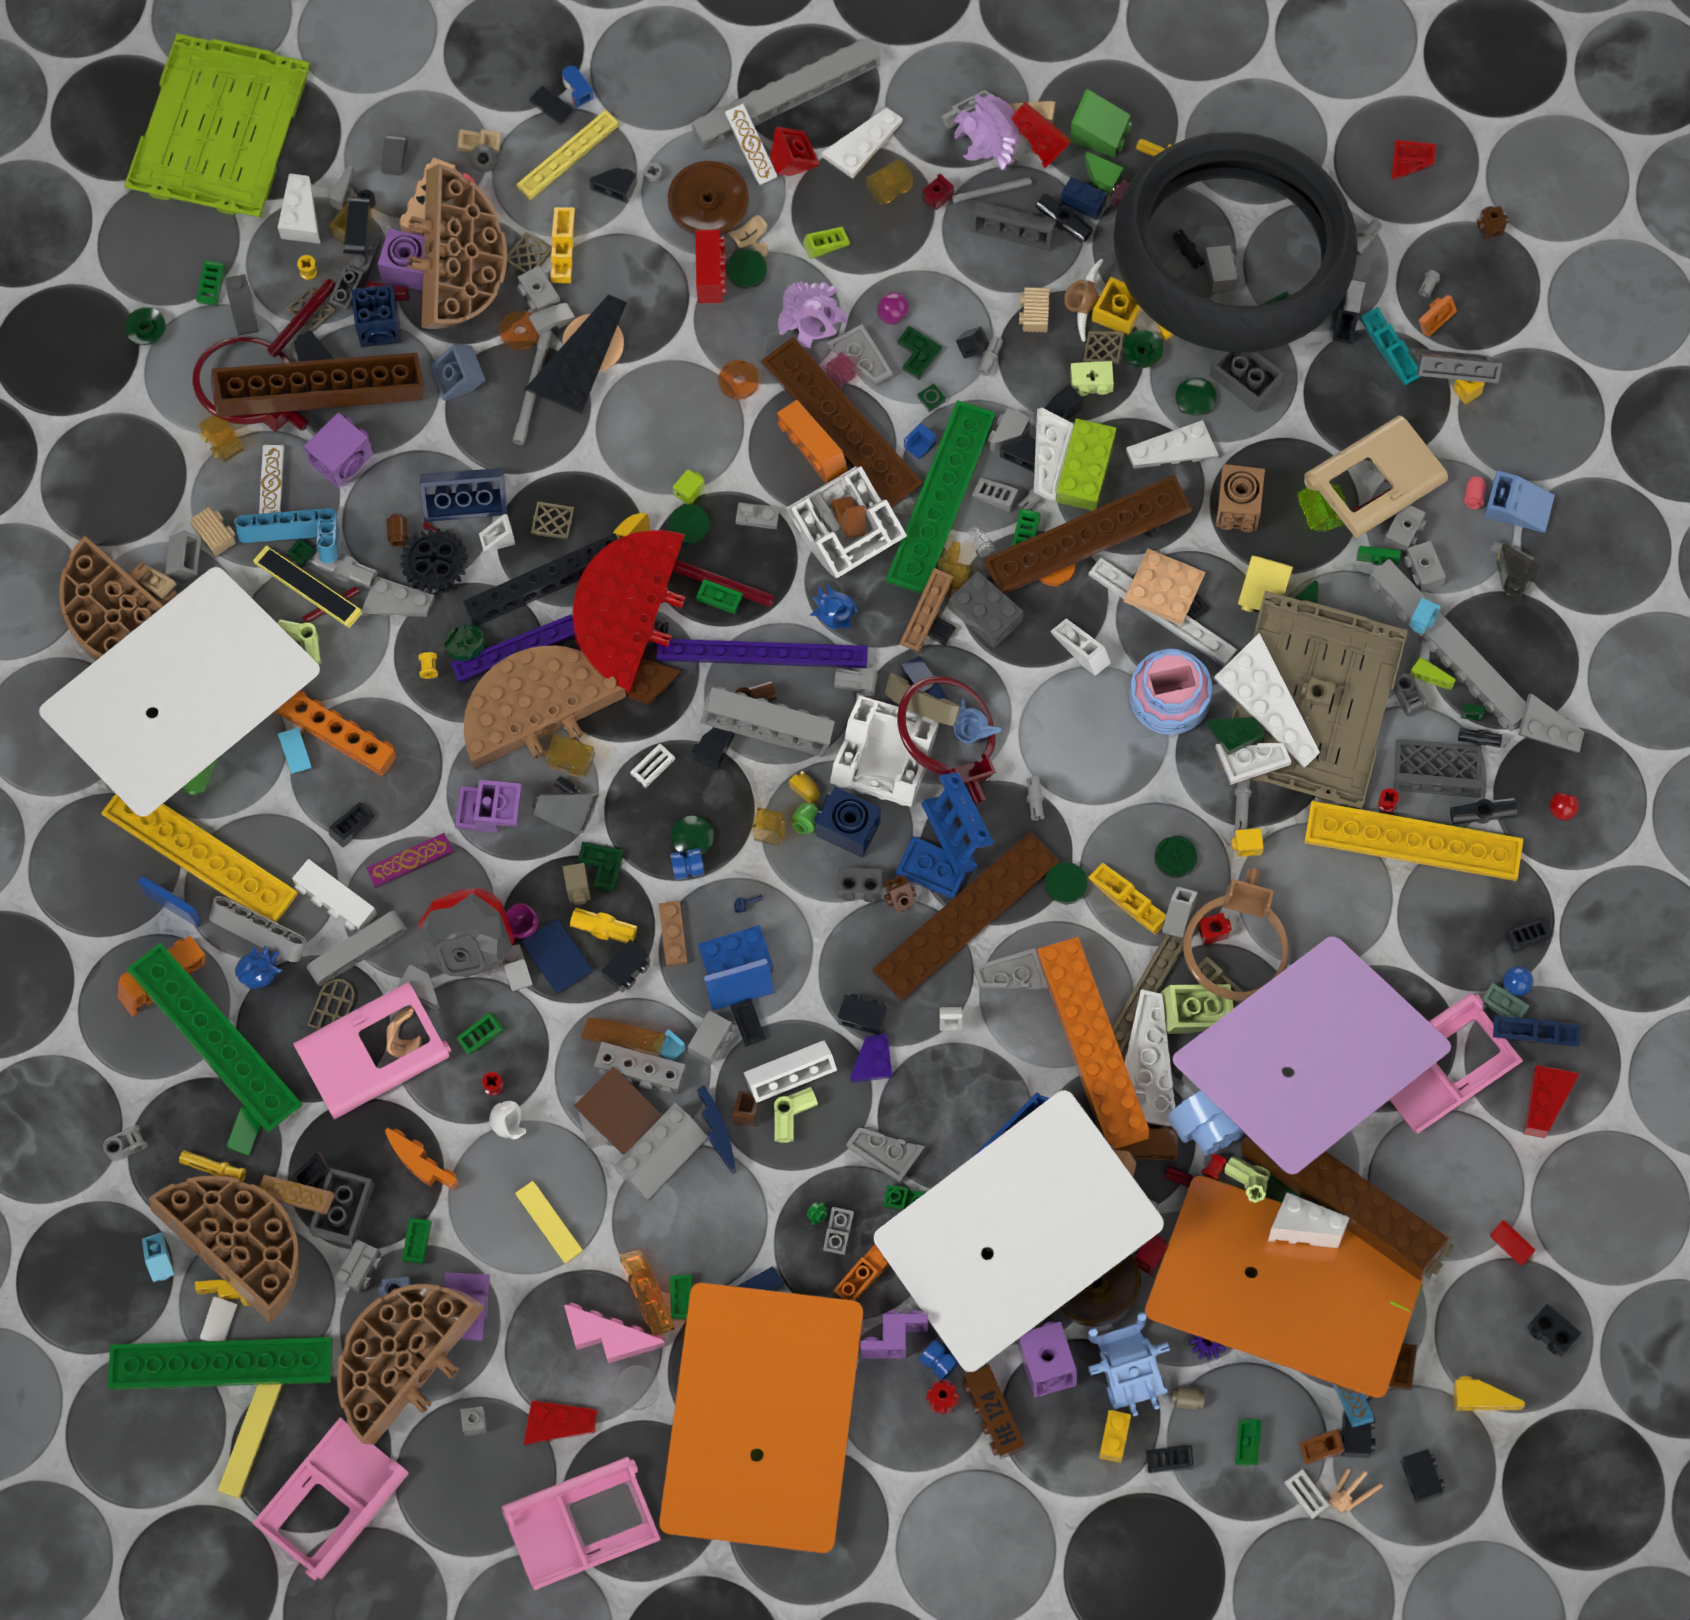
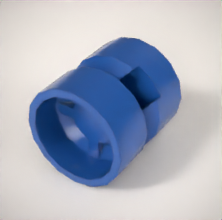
[670,848,705,880]
[919,1339,959,1380]

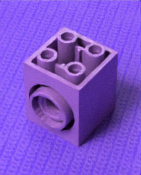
[378,229,424,291]
[303,413,373,489]
[1018,1321,1077,1398]

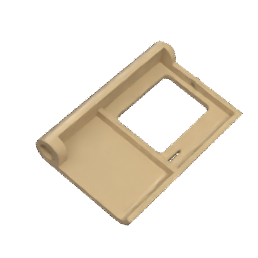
[1304,416,1448,538]

